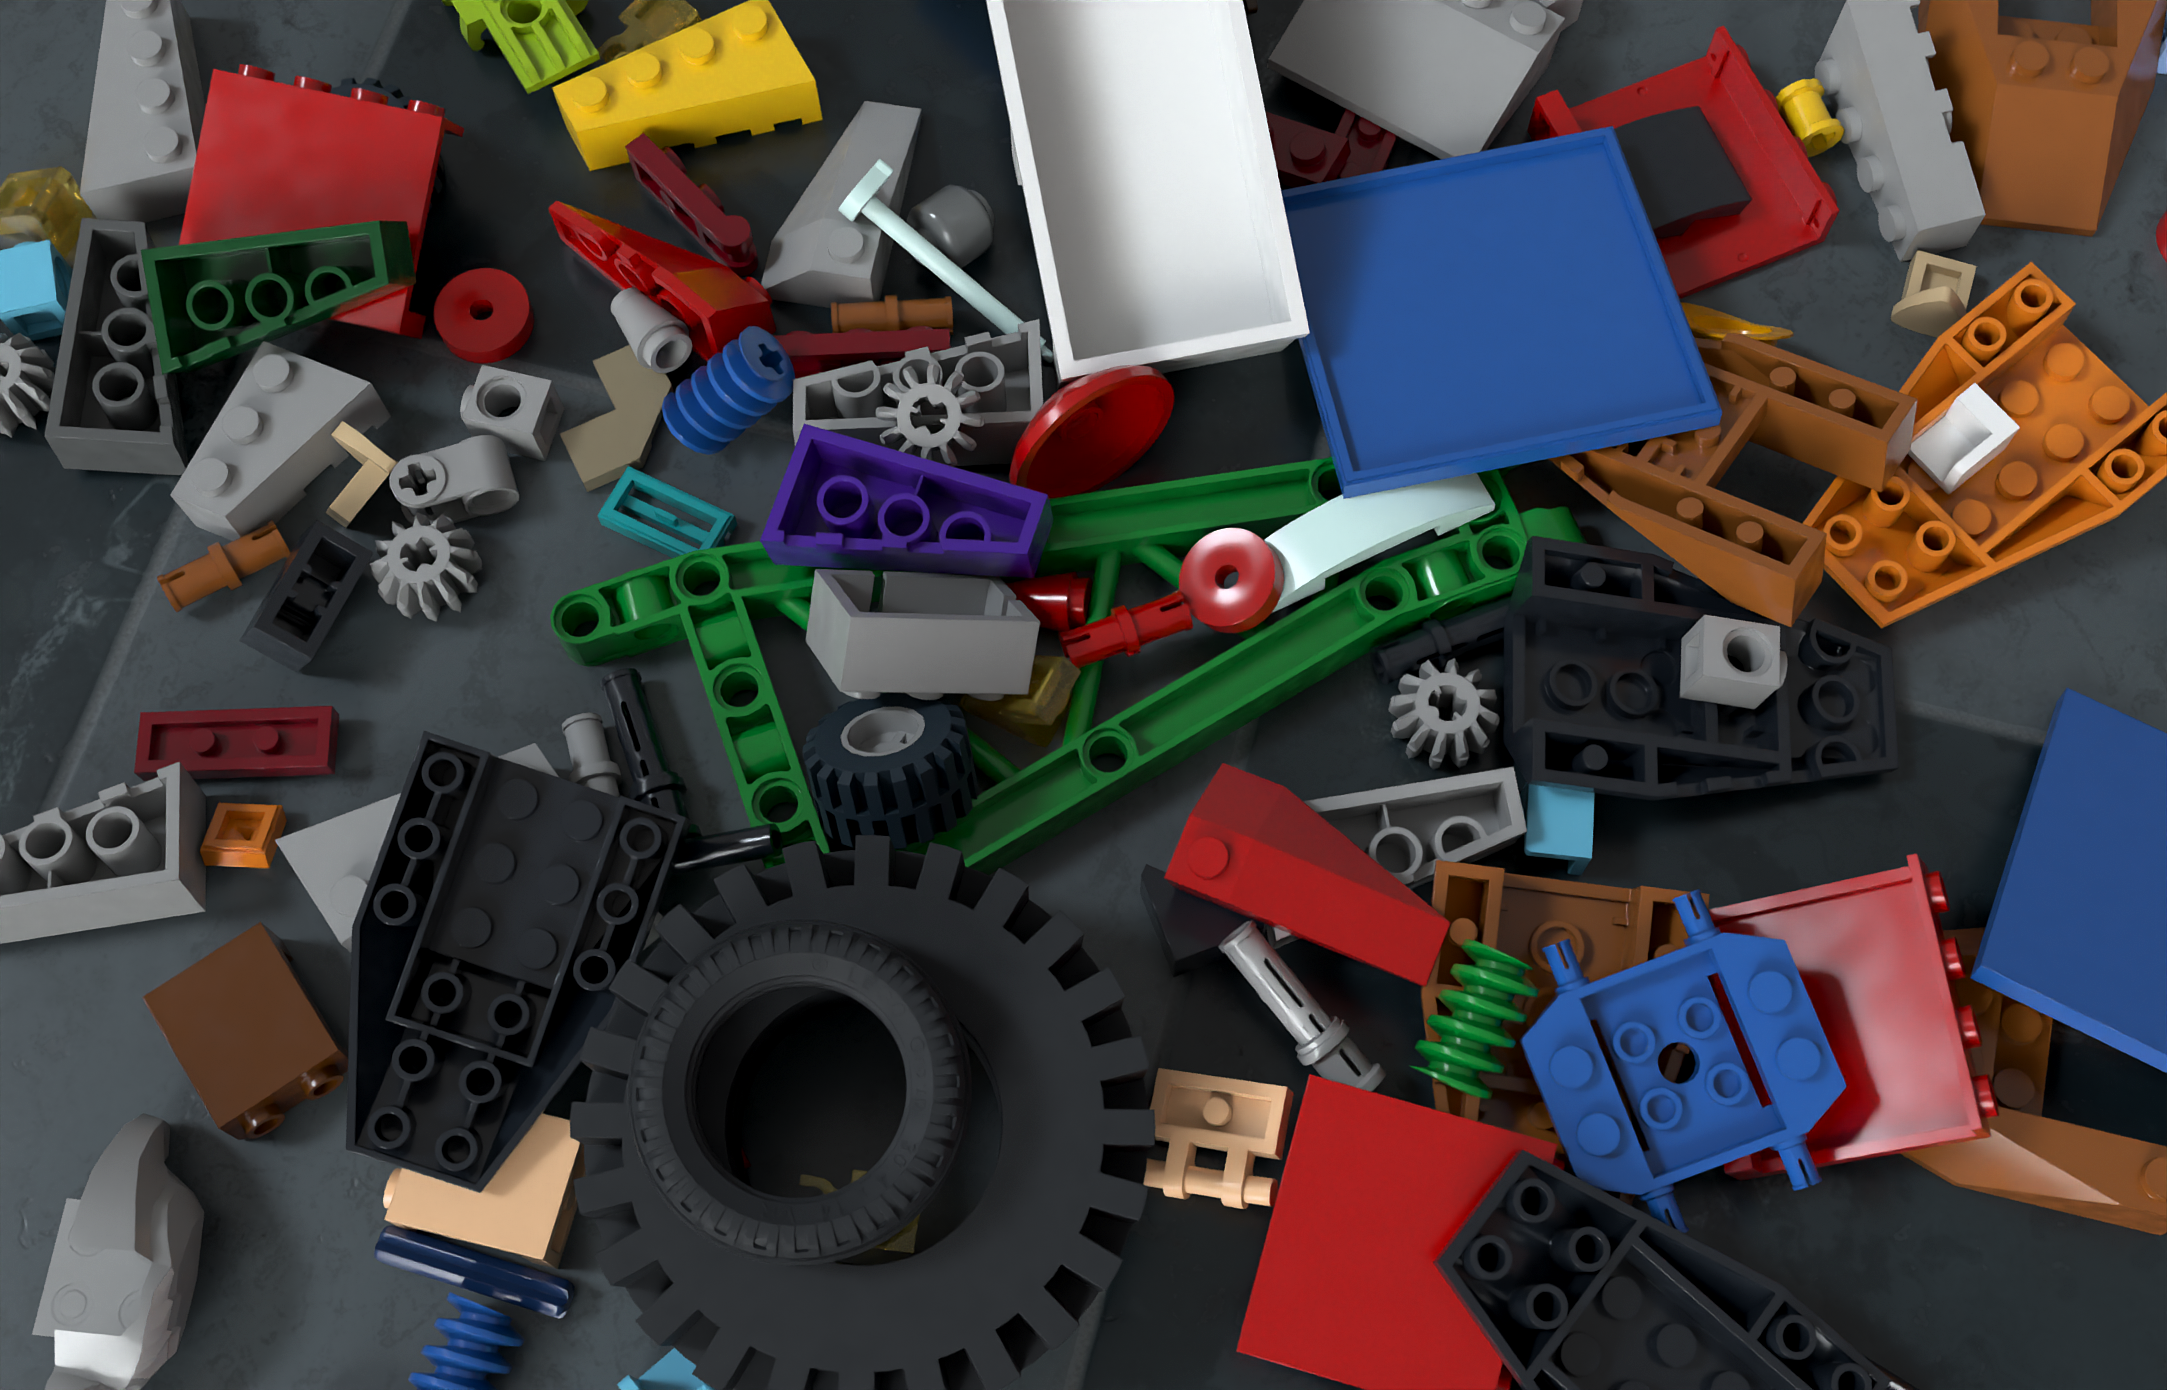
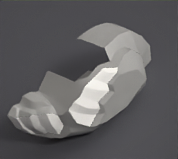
[32,1113,204,1390]

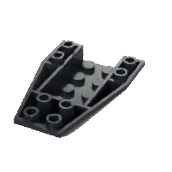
[1433,1150,1892,1390]

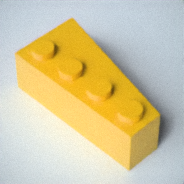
[552,0,823,171]

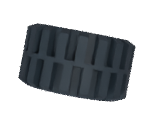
[803,692,979,849]

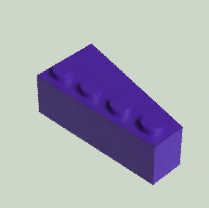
[760,423,1054,578]

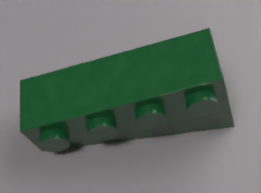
[141,220,417,375]

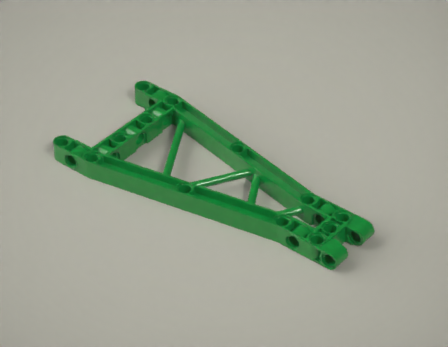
[550,457,1587,876]

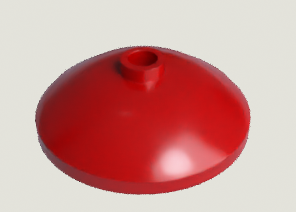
[1009,365,1174,499]

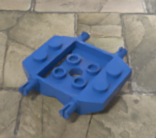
[1519,889,1847,1233]

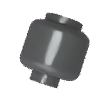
[906,185,995,269]

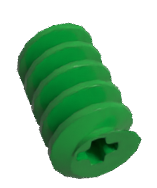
[1409,939,1540,1099]

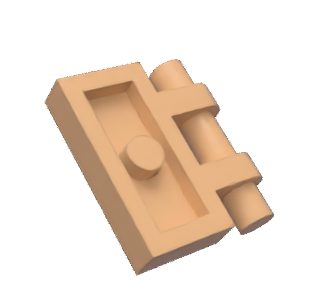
[1143,1068,1294,1209]

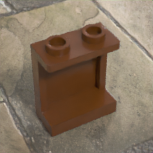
[142,922,348,1140]

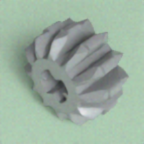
[0,332,56,437]
[876,362,985,467]
[370,512,482,621]
[1388,658,1499,769]

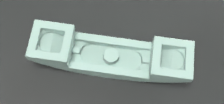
[1264,473,1495,613]

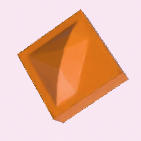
[200,803,287,868]

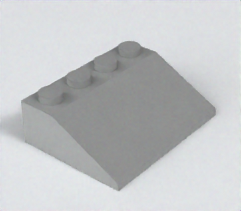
[1267,0,1565,159]

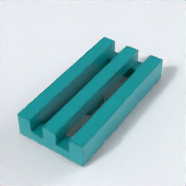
[597,466,737,558]

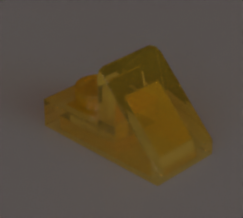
[0,166,93,258]
[959,655,1081,747]

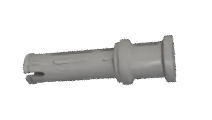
[1218,920,1386,1092]

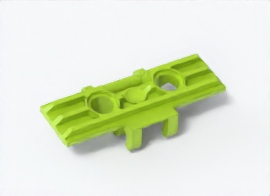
[441,0,600,94]

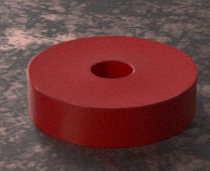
[434,268,535,364]
[1179,528,1284,633]

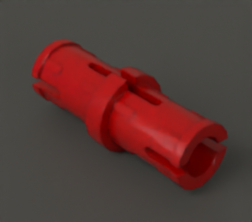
[1059,590,1193,672]

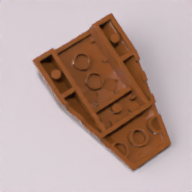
[1421,860,1710,1206]

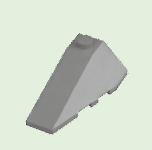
[761,101,922,308]

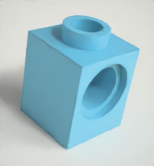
[0,240,73,341]

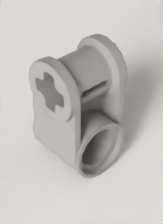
[389,435,519,525]

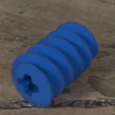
[662,326,795,455]
[408,1292,525,1390]

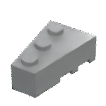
[170,341,391,541]

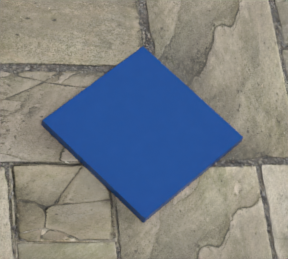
[1281,126,1722,499]
[1970,688,2167,1073]

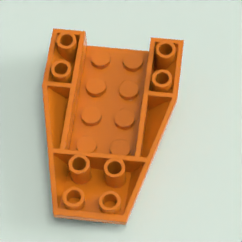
[1802,262,2167,628]

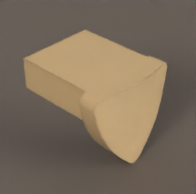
[1891,250,1976,338]
[326,421,398,528]

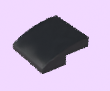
[1614,106,1752,239]

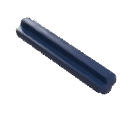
[374,1225,575,1318]

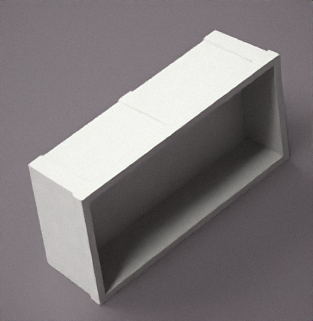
[986,0,1310,390]

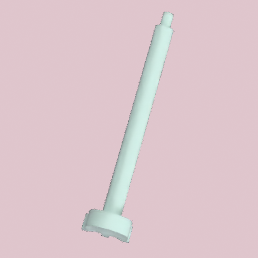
[838,159,1053,365]

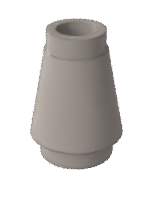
[610,288,692,373]

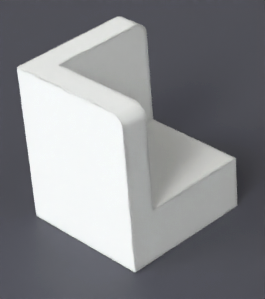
[1908,383,2020,495]

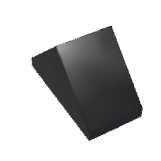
[1140,864,1267,977]

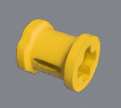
[1775,78,1844,157]

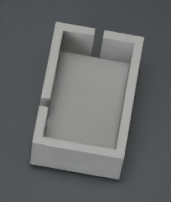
[806,569,1040,701]

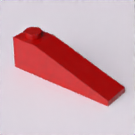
[548,201,776,361]
[1164,763,1451,987]

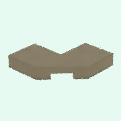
[560,345,674,492]

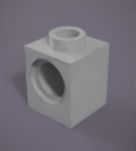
[460,365,564,461]
[1680,615,1787,709]

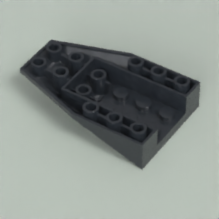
[346,731,692,1193]

